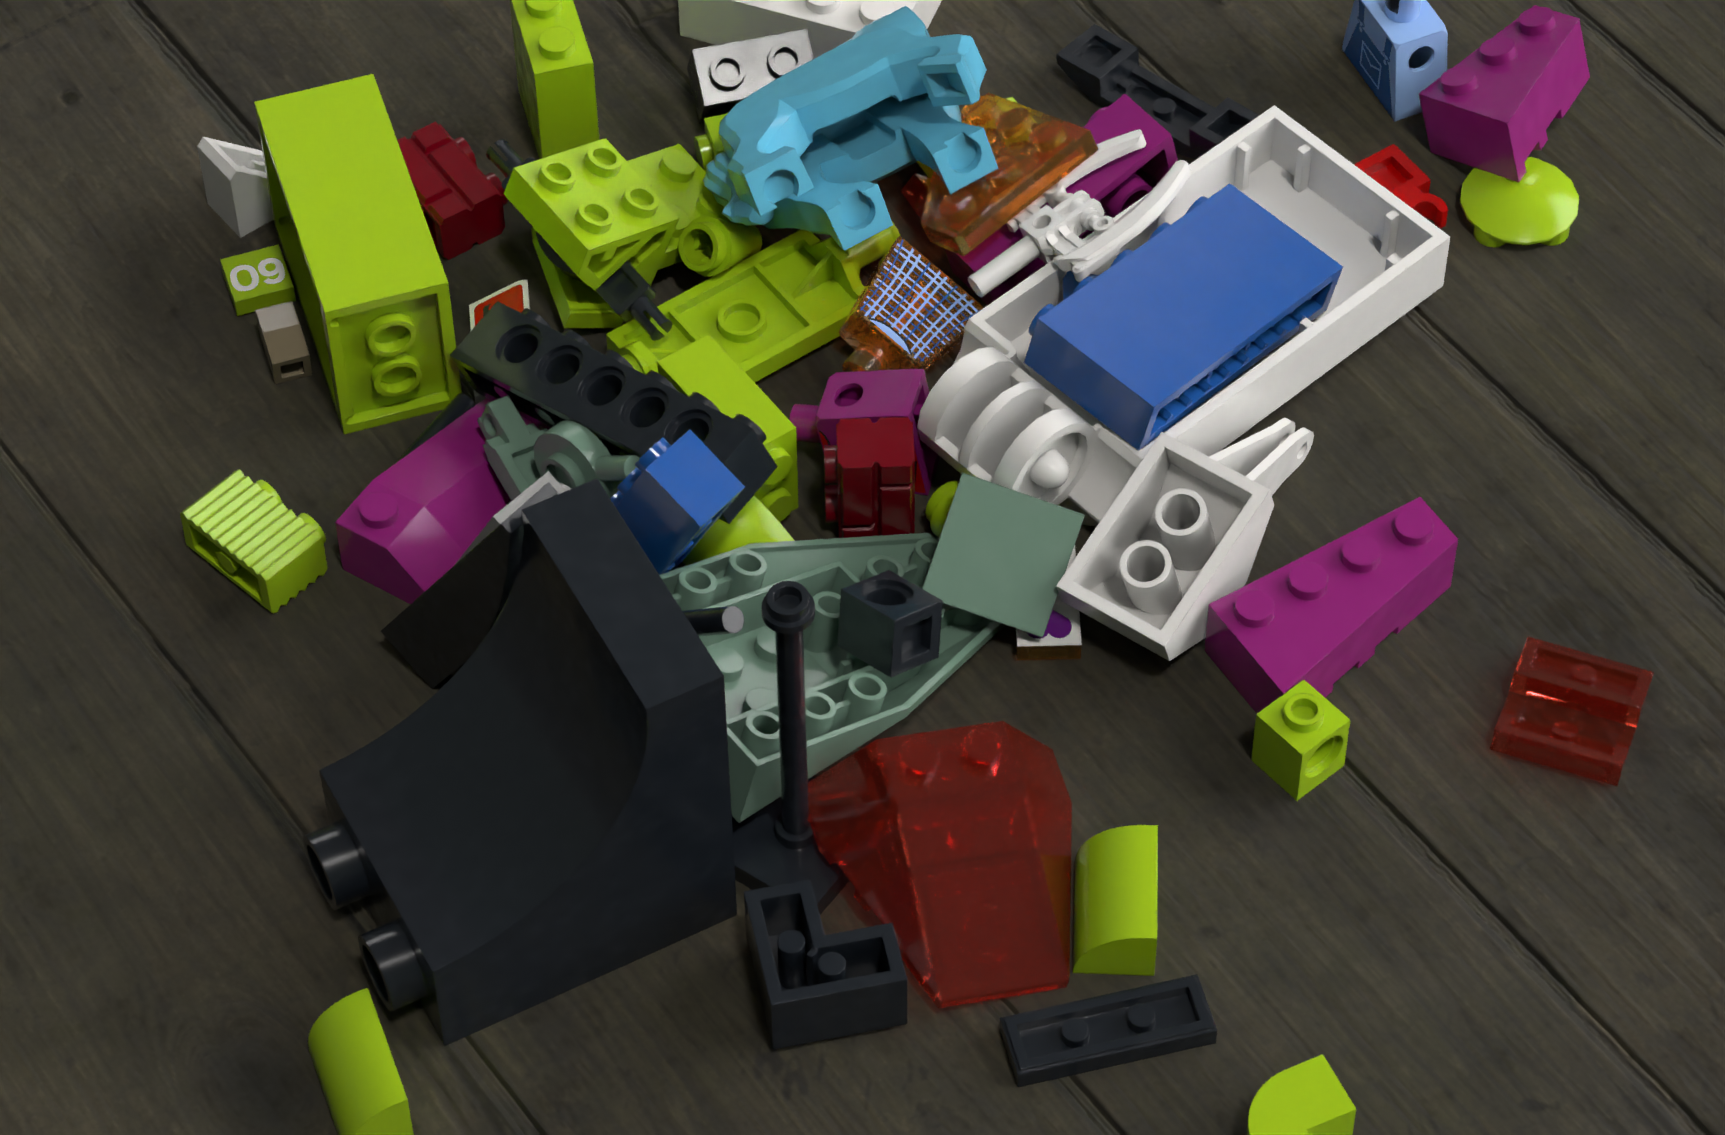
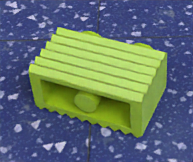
[180,469,328,613]

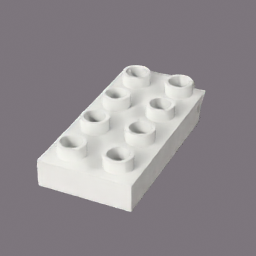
[917,105,1450,526]

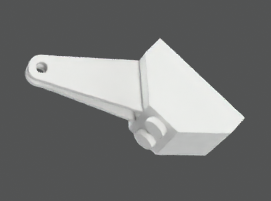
[1056,418,1314,661]

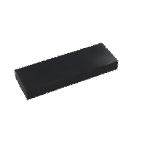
[999,974,1217,1087]

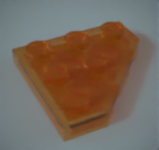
[921,92,1099,256]

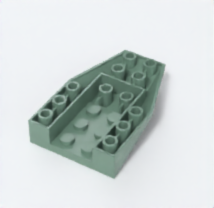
[660,532,1005,823]

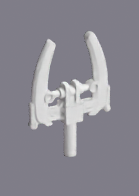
[968,129,1191,297]

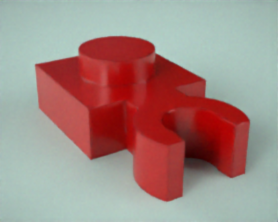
[1354,144,1448,229]

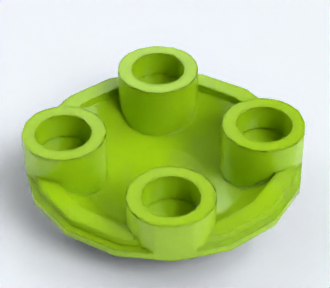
[1460,157,1579,248]

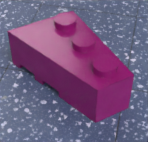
[1419,5,1590,182]

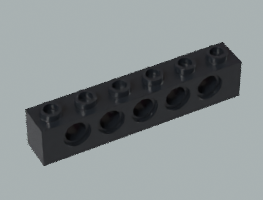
[450,301,778,524]

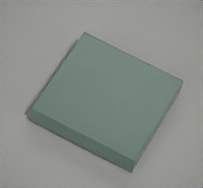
[922,472,1085,637]

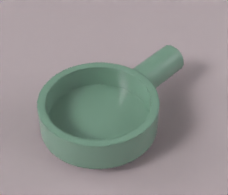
[534,420,640,498]

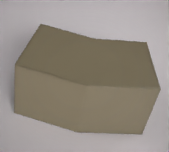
[255,301,312,384]

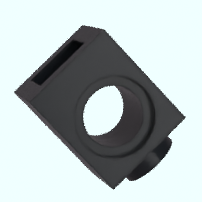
[838,570,943,677]

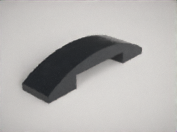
[1056,24,1259,159]

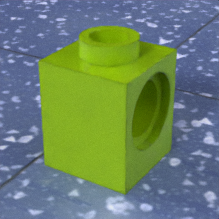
[1251,680,1350,801]

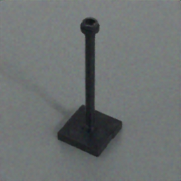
[732,581,889,915]

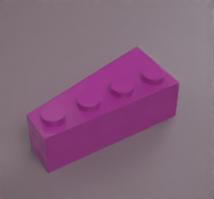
[942,94,1178,305]
[1205,497,1458,714]

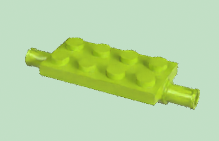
[606,222,901,382]

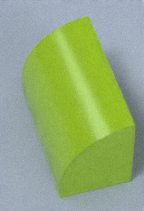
[1073,825,1158,976]
[308,988,414,1135]

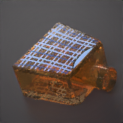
[839,236,984,372]

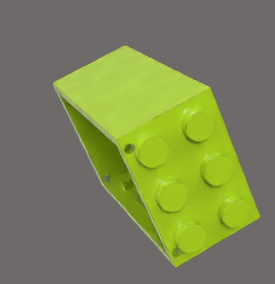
[254,74,462,434]

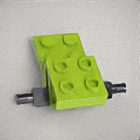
[486,138,730,341]

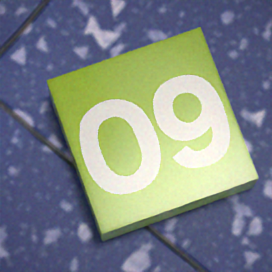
[220,244,296,316]

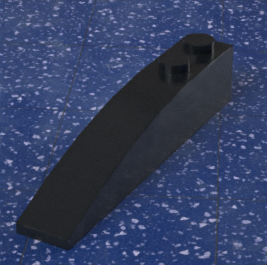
[381,482,558,689]

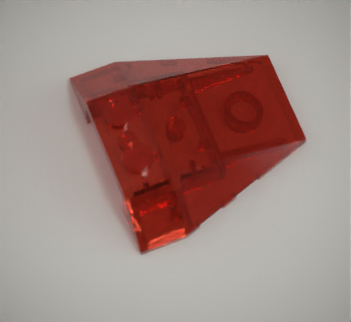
[808,721,1072,1008]

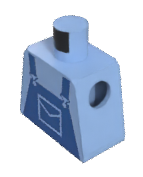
[1342,0,1448,122]

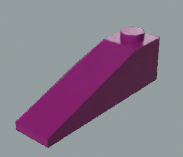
[335,398,539,604]

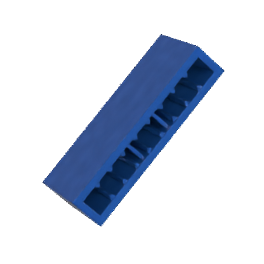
[1024,183,1343,451]

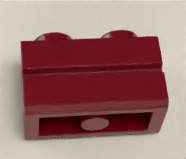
[397,121,508,260]
[824,417,915,538]

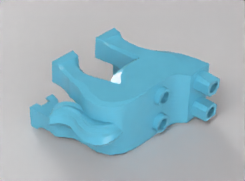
[703,6,998,251]

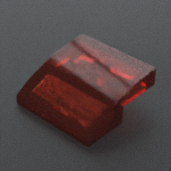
[1490,637,1654,787]

